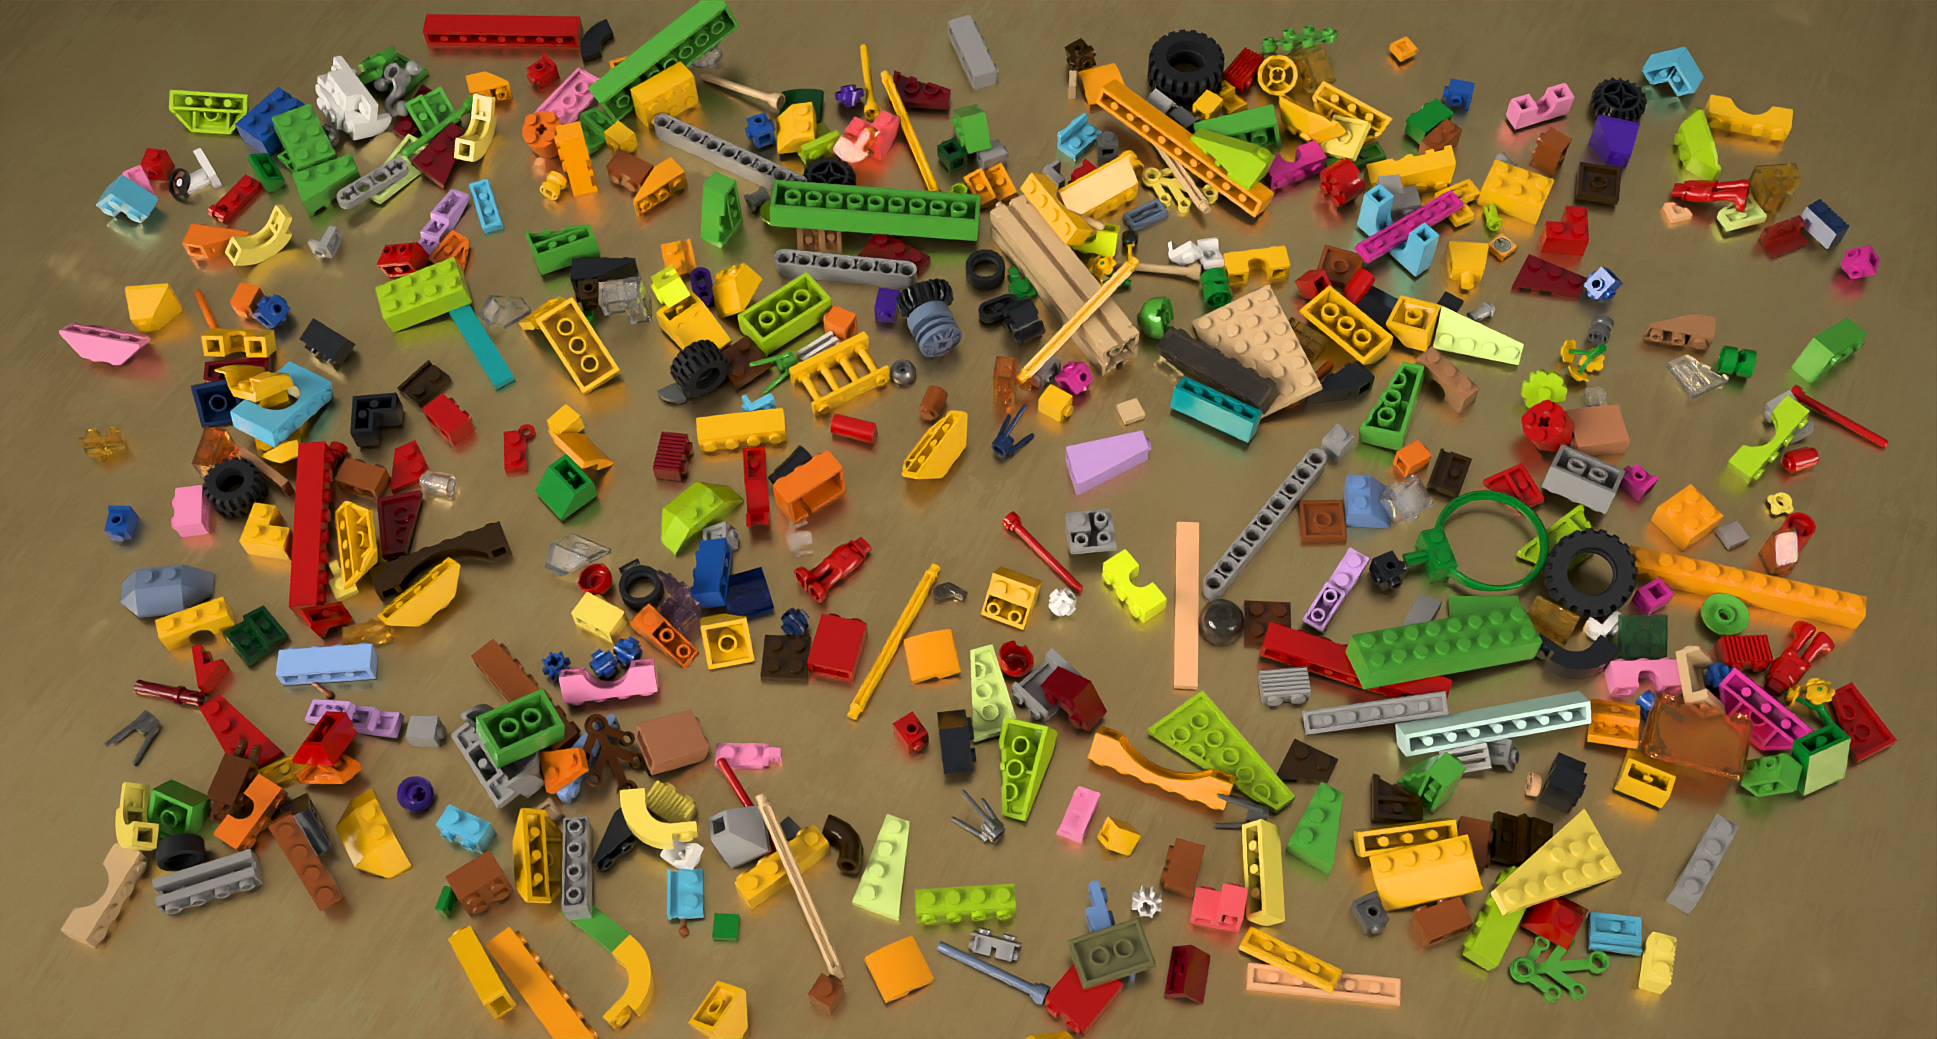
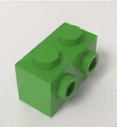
[1741,753,1803,797]

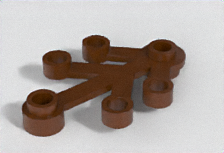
[583,714,645,798]

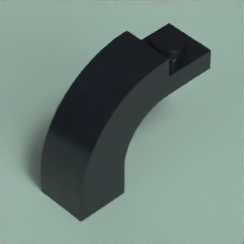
[1536,633,1620,679]

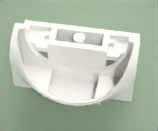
[315,56,392,141]

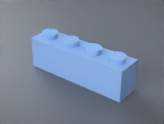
[276,642,378,686]

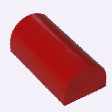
[1340,268,1375,306]
[830,414,878,444]

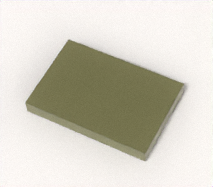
[1067,918,1156,990]

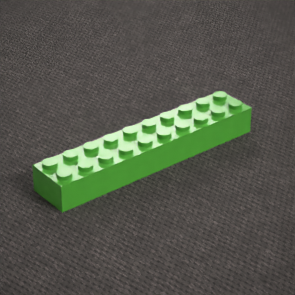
[770,180,981,241]

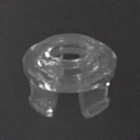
[785,520,813,558]

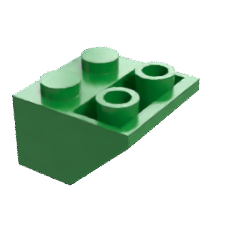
[535,454,598,521]

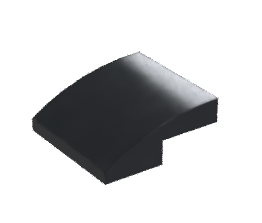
[1356,286,1398,334]

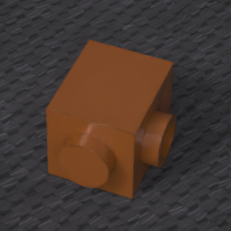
[808,973,845,1015]

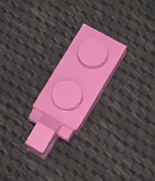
[715,743,782,769]

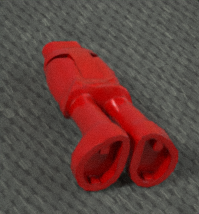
[1672,179,1750,213]
[794,537,872,602]
[1764,621,1835,697]

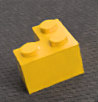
[239,503,293,560]

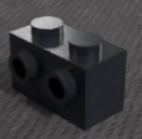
[299,318,355,365]

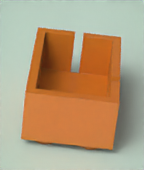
[772,449,846,525]

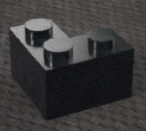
[350,393,403,447]
[937,709,976,774]
[1538,752,1587,813]
[278,793,332,855]

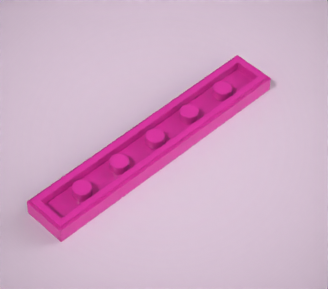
[1355,190,1464,264]

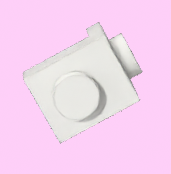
[1197,237,1224,270]
[1168,241,1203,266]
[1583,611,1623,640]
[660,839,704,870]

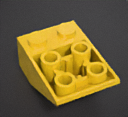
[656,289,732,350]

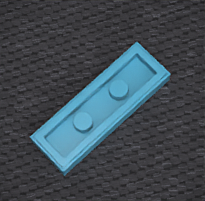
[469,178,504,234]

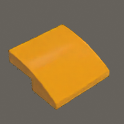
[1077,63,1124,107]
[963,162,1019,209]
[554,433,614,470]
[904,629,961,684]
[1587,698,1640,749]
[864,935,934,1003]

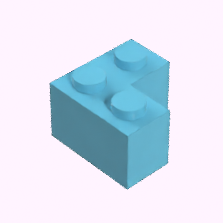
[1642,46,1704,96]
[96,174,159,223]

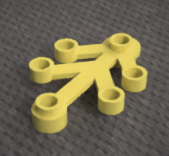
[1141,167,1219,213]

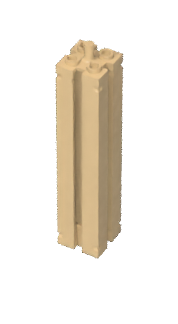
[990,194,1139,376]

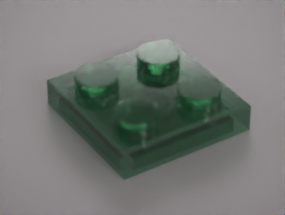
[1618,614,1668,661]

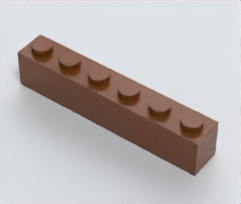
[471,639,581,751]

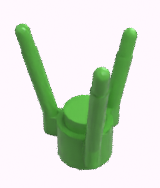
[749,350,798,393]

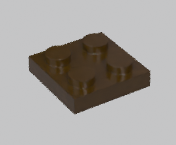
[1575,162,1622,205]
[760,635,812,682]

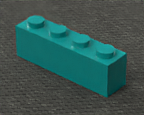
[1170,376,1263,443]

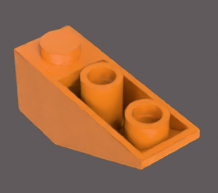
[182,223,251,258]
[628,603,699,668]

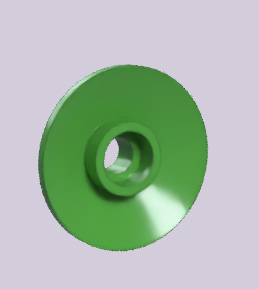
[1701,593,1749,636]

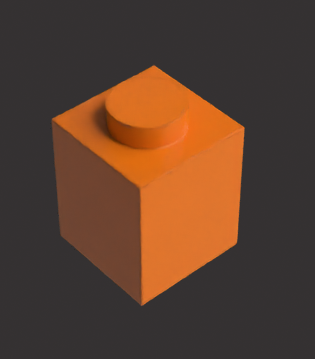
[230,282,264,319]
[823,305,858,341]
[1393,440,1431,479]

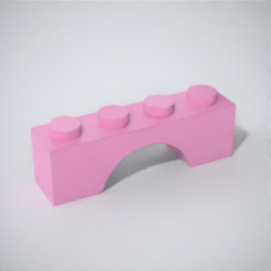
[559,657,659,705]

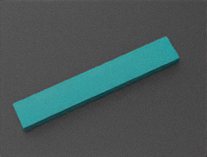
[448,304,515,390]

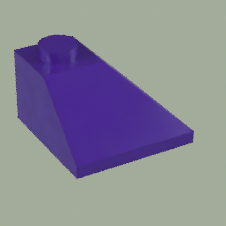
[1588,115,1640,168]

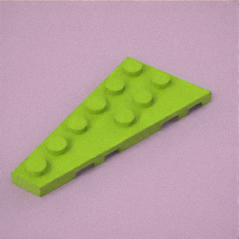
[1147,690,1295,813]

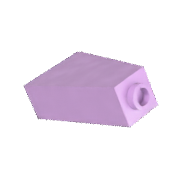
[1065,430,1151,495]

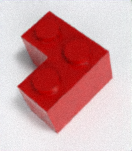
[1540,206,1589,256]

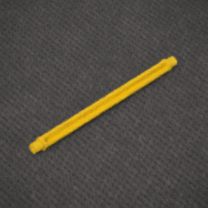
[880,70,941,192]
[1016,256,1139,384]
[847,564,941,720]

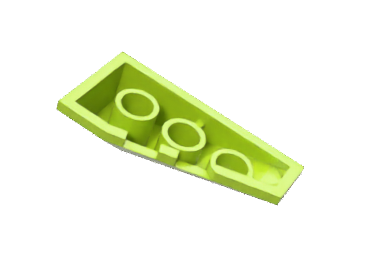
[1190,128,1276,191]
[999,717,1058,821]

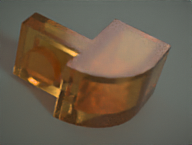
[832,127,879,163]

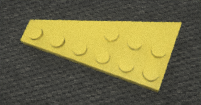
[1491,808,1622,915]

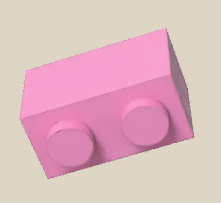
[171,485,210,537]

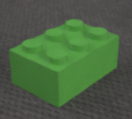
[271,103,337,172]
[476,688,565,769]

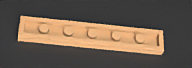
[1246,963,1401,1006]

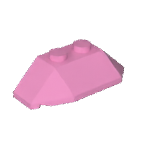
[59,323,150,365]

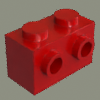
[376,242,430,278]

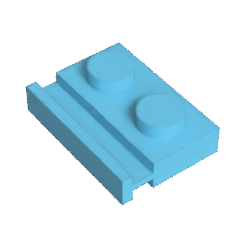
[667,868,704,920]
[1588,912,1642,955]

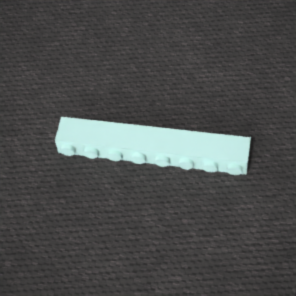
[1395,691,1591,757]

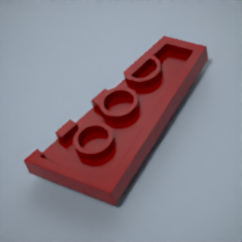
[199,694,285,769]

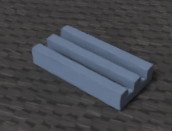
[1122,198,1169,231]

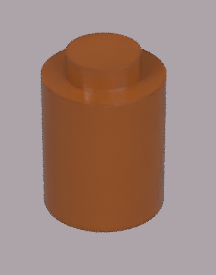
[918,385,948,420]

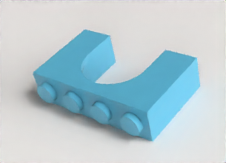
[1357,183,1440,277]
[230,361,334,448]

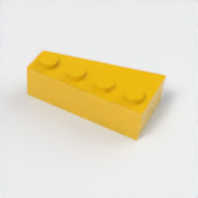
[1363,145,1456,193]

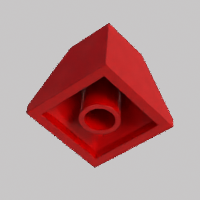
[1521,896,1589,950]

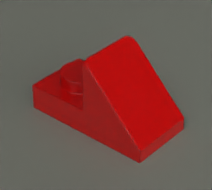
[299,601,352,639]
[191,644,229,696]

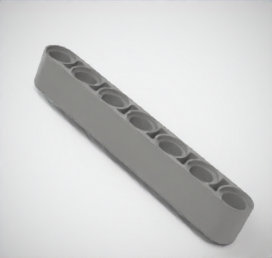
[774,249,918,289]

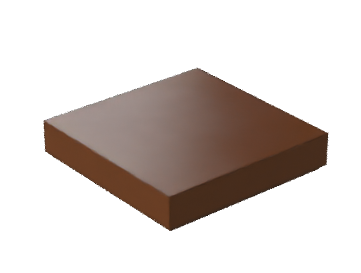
[1317,245,1364,289]
[1297,500,1347,543]

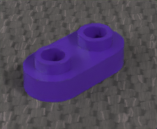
[690,267,714,306]

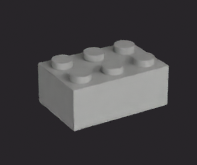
[1541,444,1625,514]

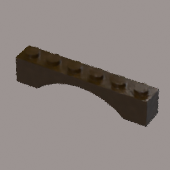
[369,521,512,602]

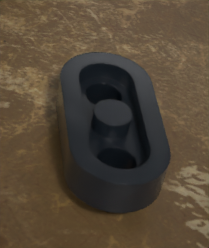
[978,294,1018,323]

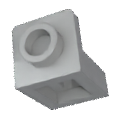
[1043,159,1065,195]
[308,225,343,259]
[703,521,739,550]
[1480,739,1520,771]

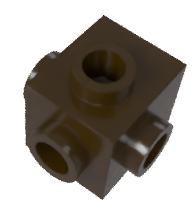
[1064,38,1096,72]
[575,278,607,311]

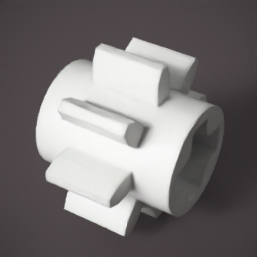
[1049,588,1077,616]
[1132,886,1162,918]

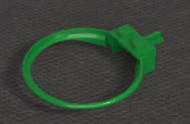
[1402,490,1549,591]

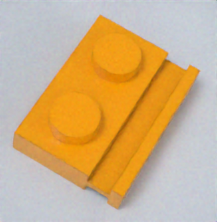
[661,238,697,279]

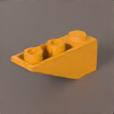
[633,157,687,215]

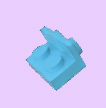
[1057,113,1102,161]

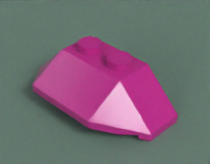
[1719,667,1814,751]

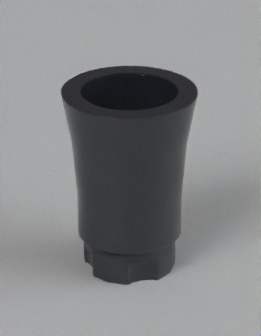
[768,445,813,485]

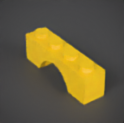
[1704,95,1793,141]
[1020,172,1093,246]

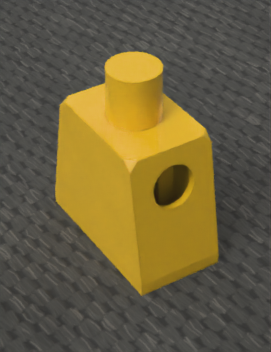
[1445,241,1489,290]

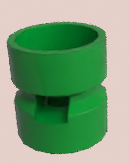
[1200,267,1233,308]
[1717,345,1757,378]

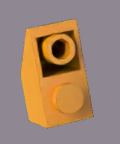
[466,71,513,101]

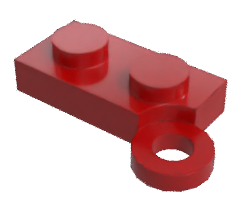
[504,424,536,473]

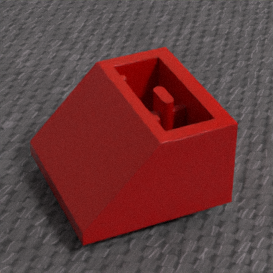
[292,711,357,766]

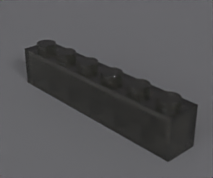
[1156,326,1280,415]

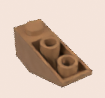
[1643,313,1716,350]

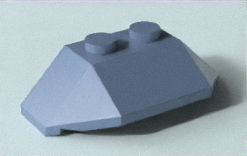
[120,564,215,618]

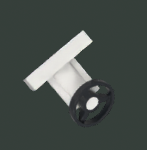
[168,148,223,197]

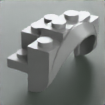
[451,704,545,809]

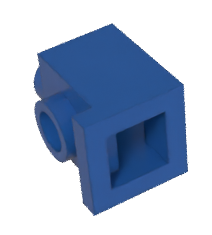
[1442,78,1475,111]
[104,506,139,542]

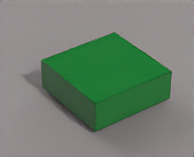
[435,886,458,919]
[712,913,740,941]

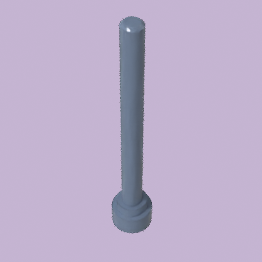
[937,941,1051,1006]

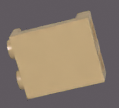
[1675,645,1726,719]

